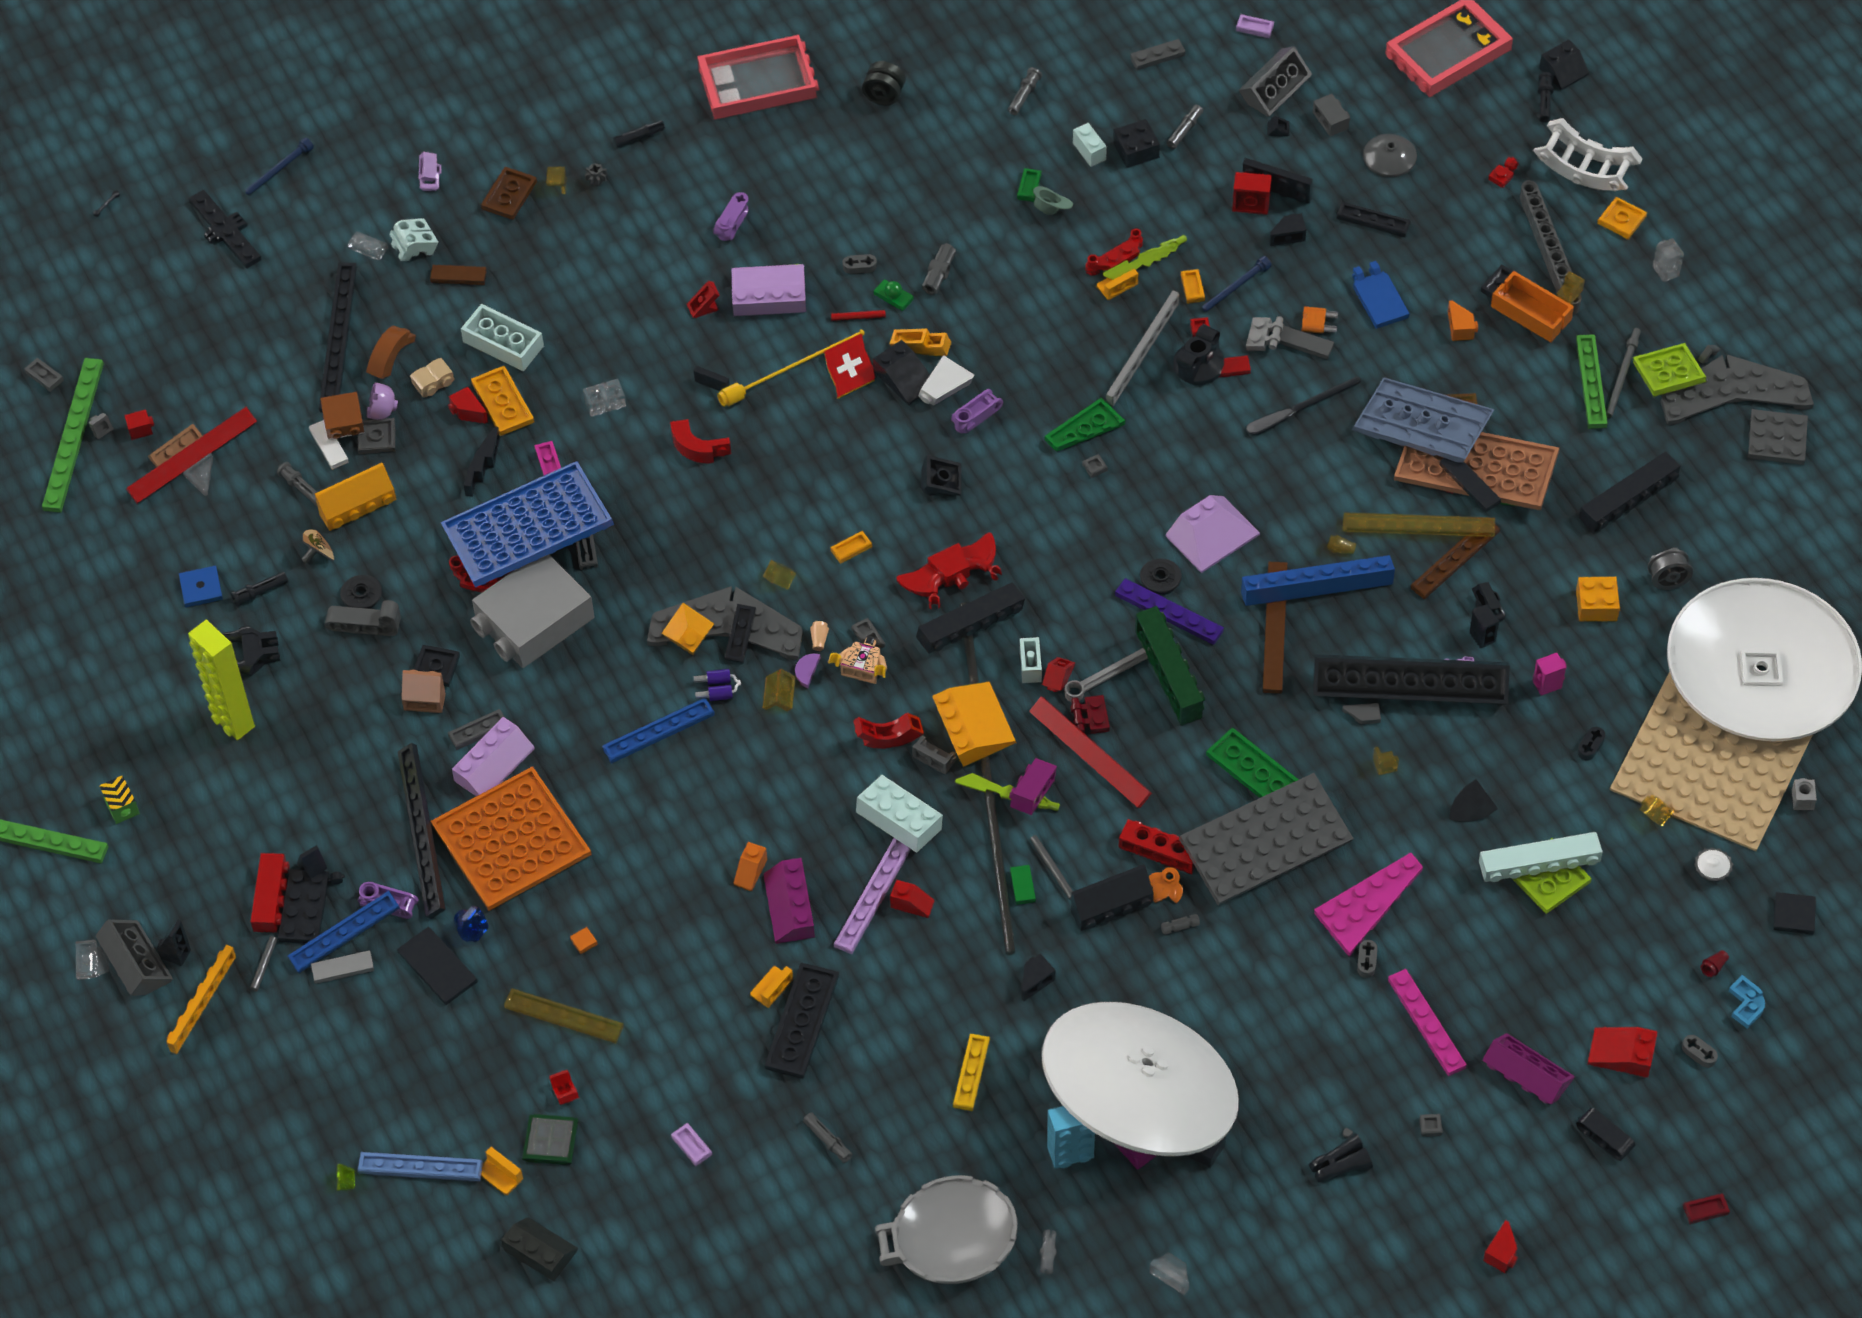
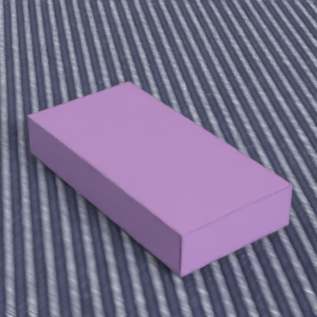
[1236,15,1274,38]
[671,1123,712,1166]

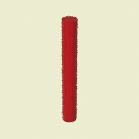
[831,310,886,321]

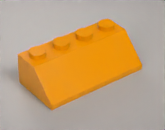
[315,463,397,531]

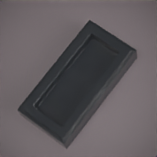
[694,366,730,391]

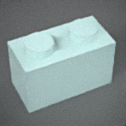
[1073,123,1106,167]
[1020,637,1042,683]

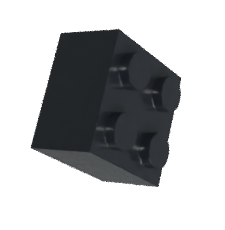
[1113,119,1160,168]

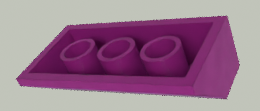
[763,858,815,944]
[1482,1033,1575,1104]

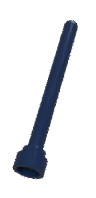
[245,137,314,195]
[1202,256,1272,312]

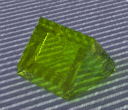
[336,1163,355,1190]

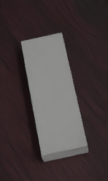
[311,950,374,984]

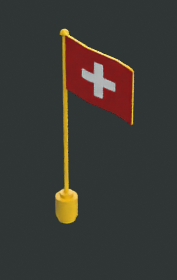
[717,329,875,407]

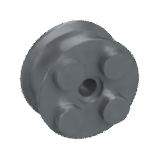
[1647,548,1693,590]

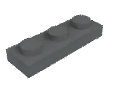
[1130,39,1185,70]

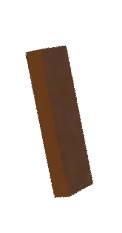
[430,265,487,285]

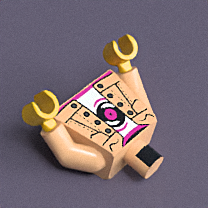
[828,637,887,684]

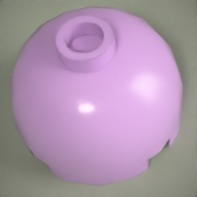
[367,382,398,420]

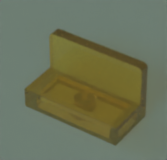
[763,669,796,711]

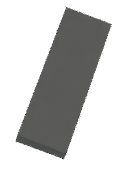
[1279,326,1334,360]
[448,709,504,751]

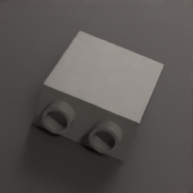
[470,554,595,668]

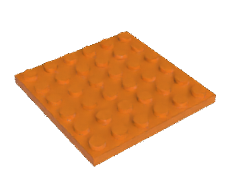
[430,766,592,911]

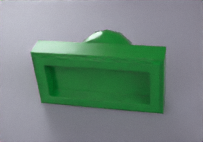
[874,279,914,311]

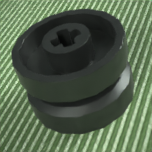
[862,61,906,106]

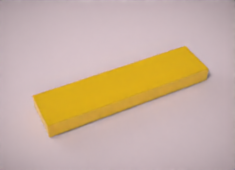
[953,1033,990,1111]

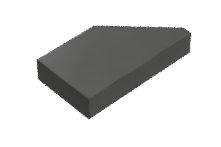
[851,618,885,648]
[1342,703,1381,724]

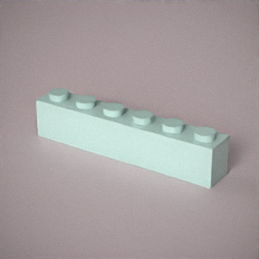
[1479,832,1603,882]

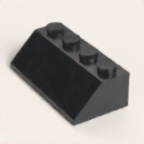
[1071,864,1154,931]

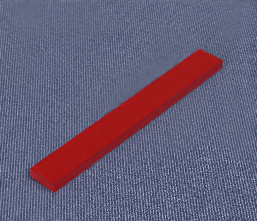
[126,406,257,504]
[1029,697,1152,808]

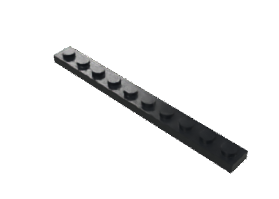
[319,263,357,413]
[398,743,446,919]

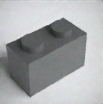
[1313,94,1350,136]

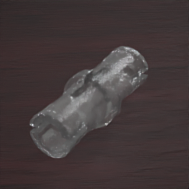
[1040,1230,1057,1274]

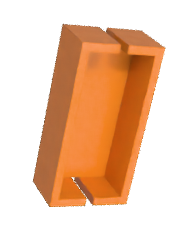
[1491,271,1574,342]

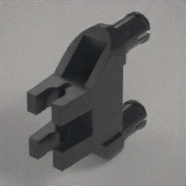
[222,626,281,676]

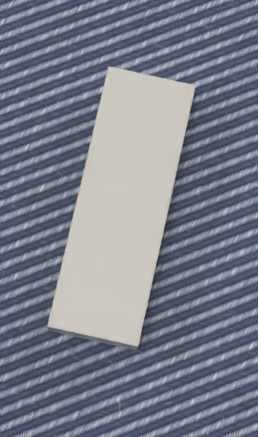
[309,420,349,470]

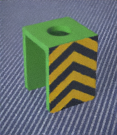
[100,776,140,824]

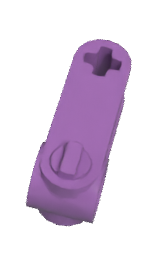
[714,192,748,241]
[951,389,1003,433]
[358,882,419,919]

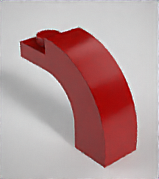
[670,419,731,463]
[853,713,924,749]

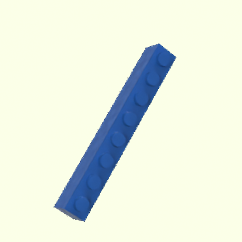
[1241,555,1395,606]

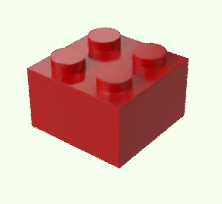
[1232,172,1272,215]

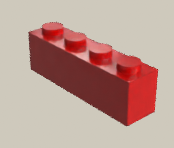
[251,853,289,932]

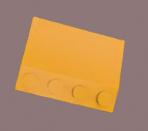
[932,682,1016,767]

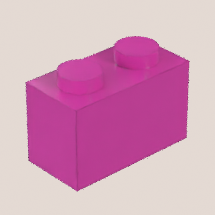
[1532,653,1567,696]

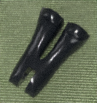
[1308,1133,1373,1183]

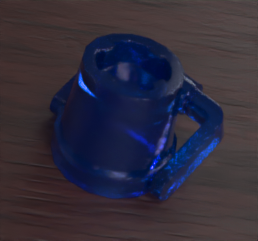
[453,906,489,942]

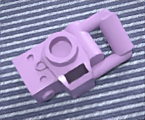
[419,152,441,191]

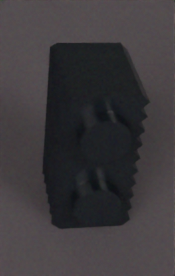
[1469,604,1500,649]

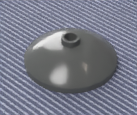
[1363,134,1417,177]

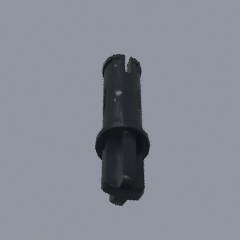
[613,120,665,148]

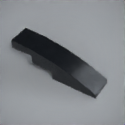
[464,427,500,497]

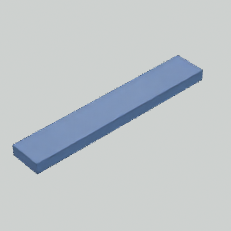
[357,1152,483,1181]

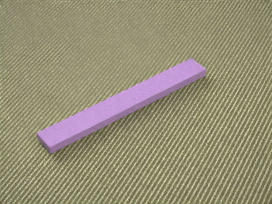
[834,838,911,954]

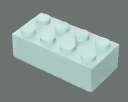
[461,304,544,371]
[856,775,943,853]

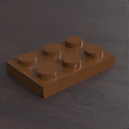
[481,167,537,220]

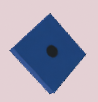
[179,566,223,607]

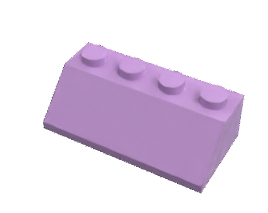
[452,717,535,796]

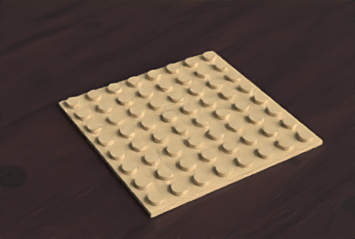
[1610,672,1813,851]

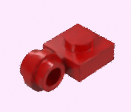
[1488,157,1519,188]

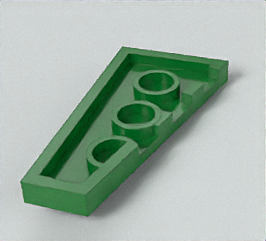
[1045,398,1125,452]

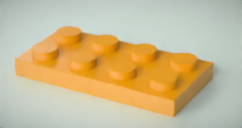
[471,365,534,436]

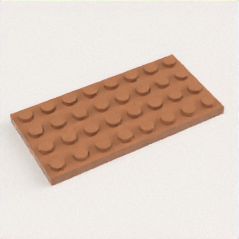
[1394,432,1559,510]

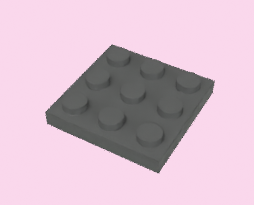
[1748,409,1808,465]

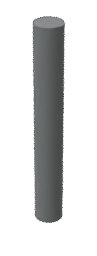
[250,936,277,991]

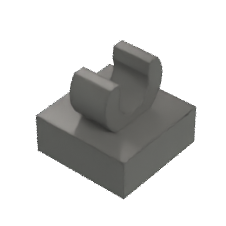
[89,413,113,439]

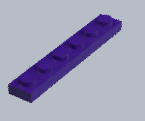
[1115,578,1224,645]

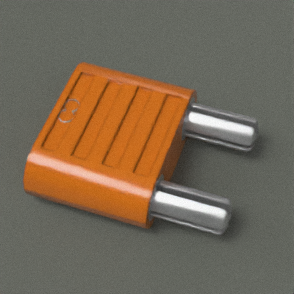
[1302,306,1338,334]

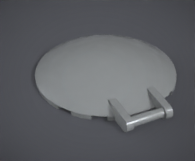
[875,1176,1018,1284]

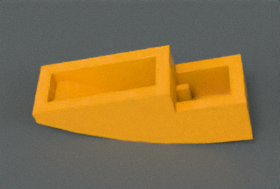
[890,329,951,356]

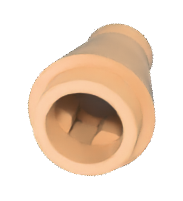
[810,621,829,651]

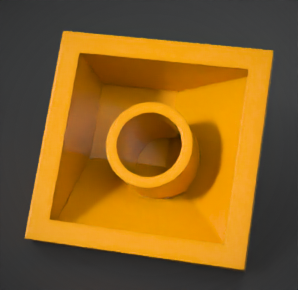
[661,603,714,655]

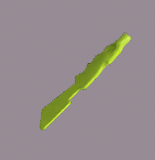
[1103,235,1187,280]
[955,773,1060,811]

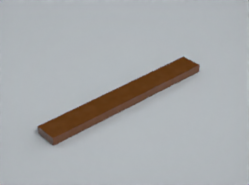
[1263,562,1288,694]

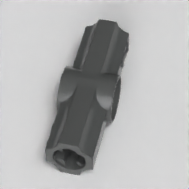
[922,244,956,295]

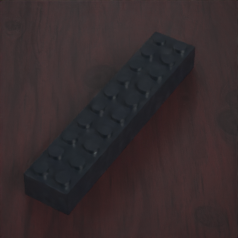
[1313,654,1510,704]

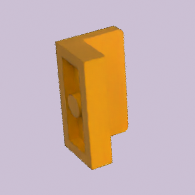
[1097,269,1138,300]
[750,966,793,1008]
[481,1147,523,1196]

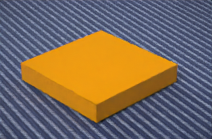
[1597,197,1647,240]

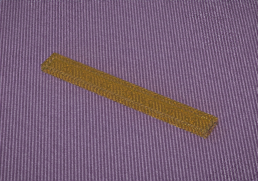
[1343,512,1495,537]

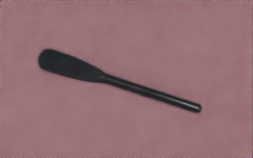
[1246,376,1361,434]

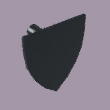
[1449,779,1498,822]

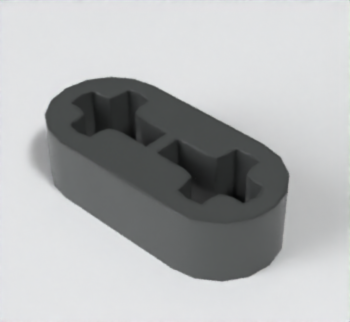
[843,254,877,274]
[1357,940,1378,978]
[1682,1035,1718,1068]

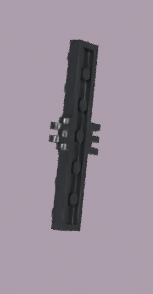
[189,189,262,269]

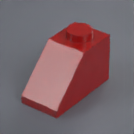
[448,387,488,424]
[1042,657,1075,692]
[890,880,935,918]
[1483,1220,1518,1273]

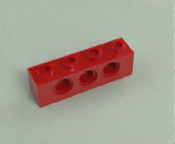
[1119,819,1195,874]

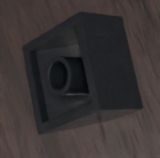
[1539,39,1589,90]

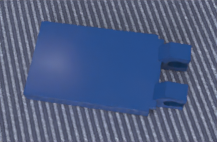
[1352,261,1410,329]

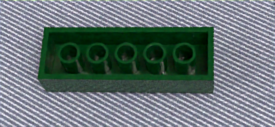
[1135,606,1205,726]

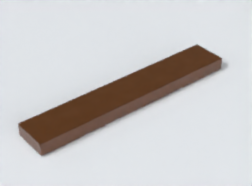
[1410,518,1500,599]

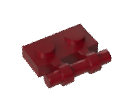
[1071,695,1110,734]

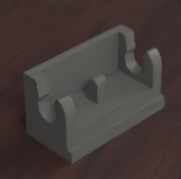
[912,736,957,775]

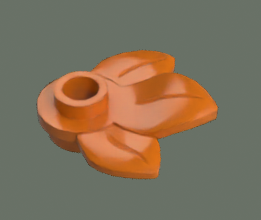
[1149,867,1183,903]

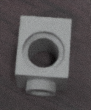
[1792,778,1817,810]

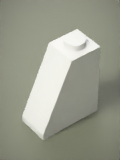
[918,355,974,406]

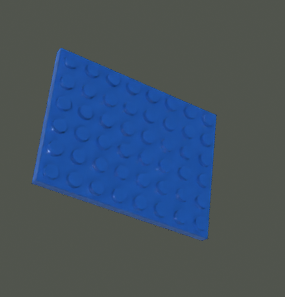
[441,461,614,588]

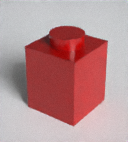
[124,409,155,440]

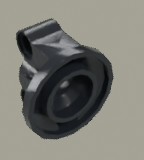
[1173,324,1224,385]

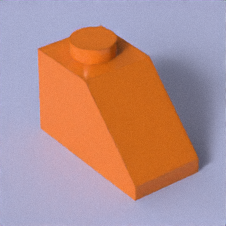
[1448,301,1478,341]
[734,842,767,891]

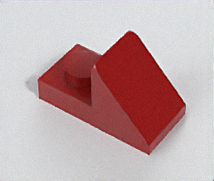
[686,281,720,318]

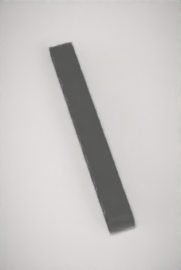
[1520,181,1582,315]

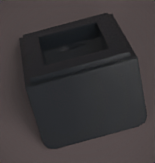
[1267,115,1289,136]

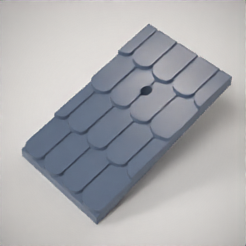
[1352,378,1495,463]

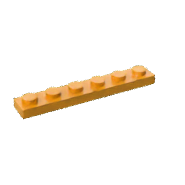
[167,945,236,1054]

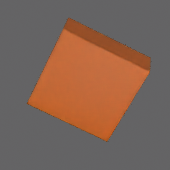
[570,927,598,954]

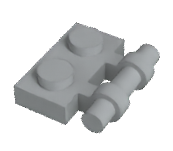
[1246,317,1284,351]

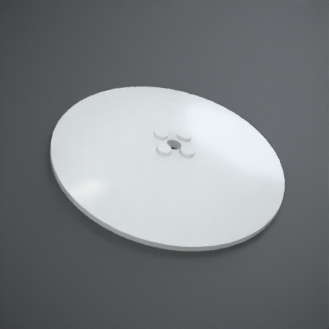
[1667,578,1862,741]
[1042,1002,1239,1156]

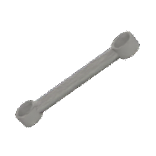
[1064,648,1148,702]

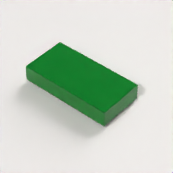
[1017,168,1042,202]
[1010,865,1036,905]

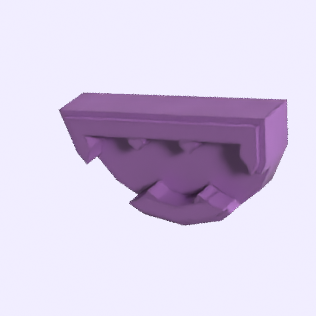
[795,654,820,688]

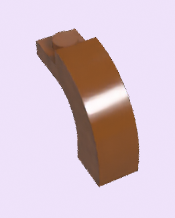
[366,325,416,379]

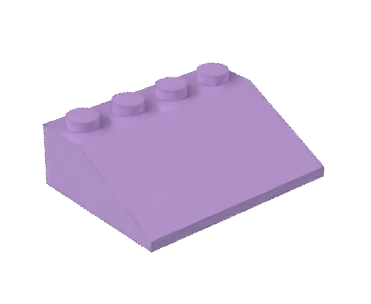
[732,264,806,316]

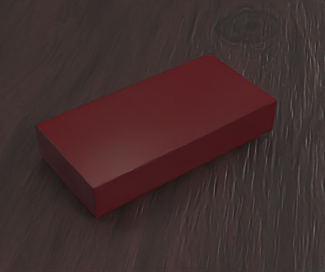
[1683,1193,1730,1224]

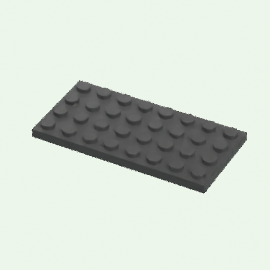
[1179,773,1354,905]

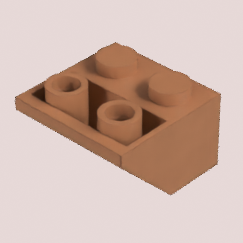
[402,670,446,713]

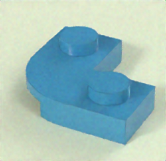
[1729,975,1765,1029]

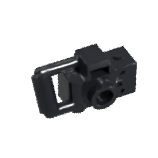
[1472,582,1506,621]

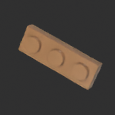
[148,424,202,467]

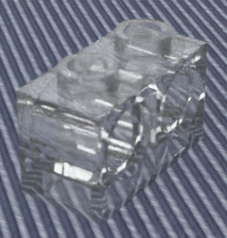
[1653,238,1684,282]
[583,379,626,416]

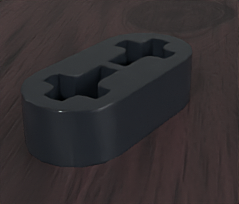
[1578,727,1605,761]

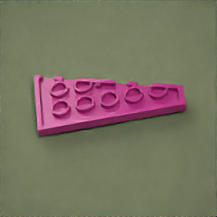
[1314,853,1423,956]

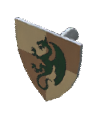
[302,529,334,563]

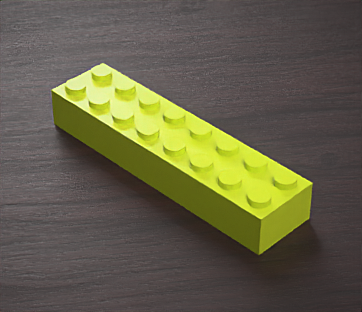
[188,619,255,741]

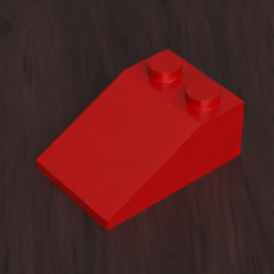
[1587,1027,1658,1078]

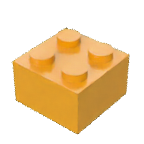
[1576,577,1620,622]

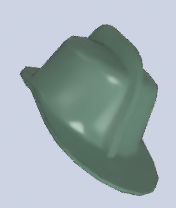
[1033,186,1073,215]

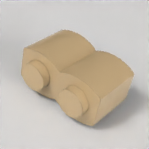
[410,358,454,398]

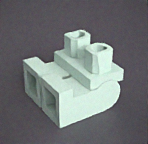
[390,218,438,261]

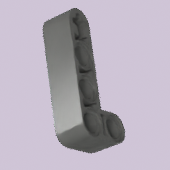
[325,600,401,636]

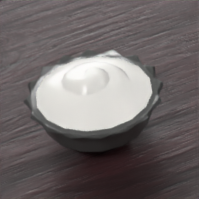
[1694,847,1733,881]

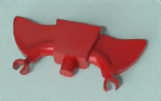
[896,532,1002,609]

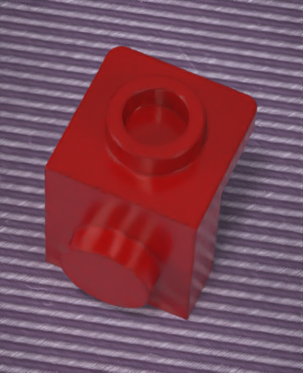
[549,1070,579,1105]

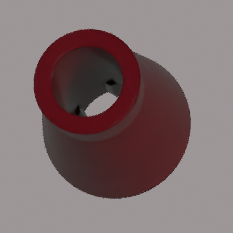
[1701,950,1729,977]

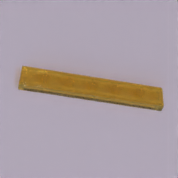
[504,988,624,1043]

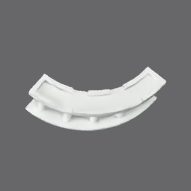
[1533,118,1643,191]

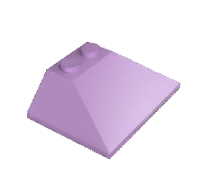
[1166,495,1260,573]

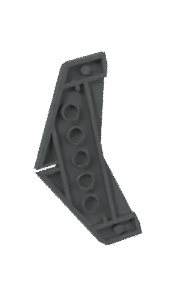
[1661,354,1814,425]
[647,586,803,660]

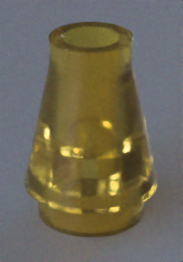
[1327,534,1356,554]

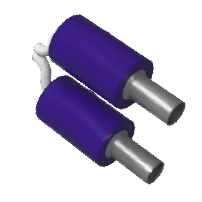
[693,669,741,701]

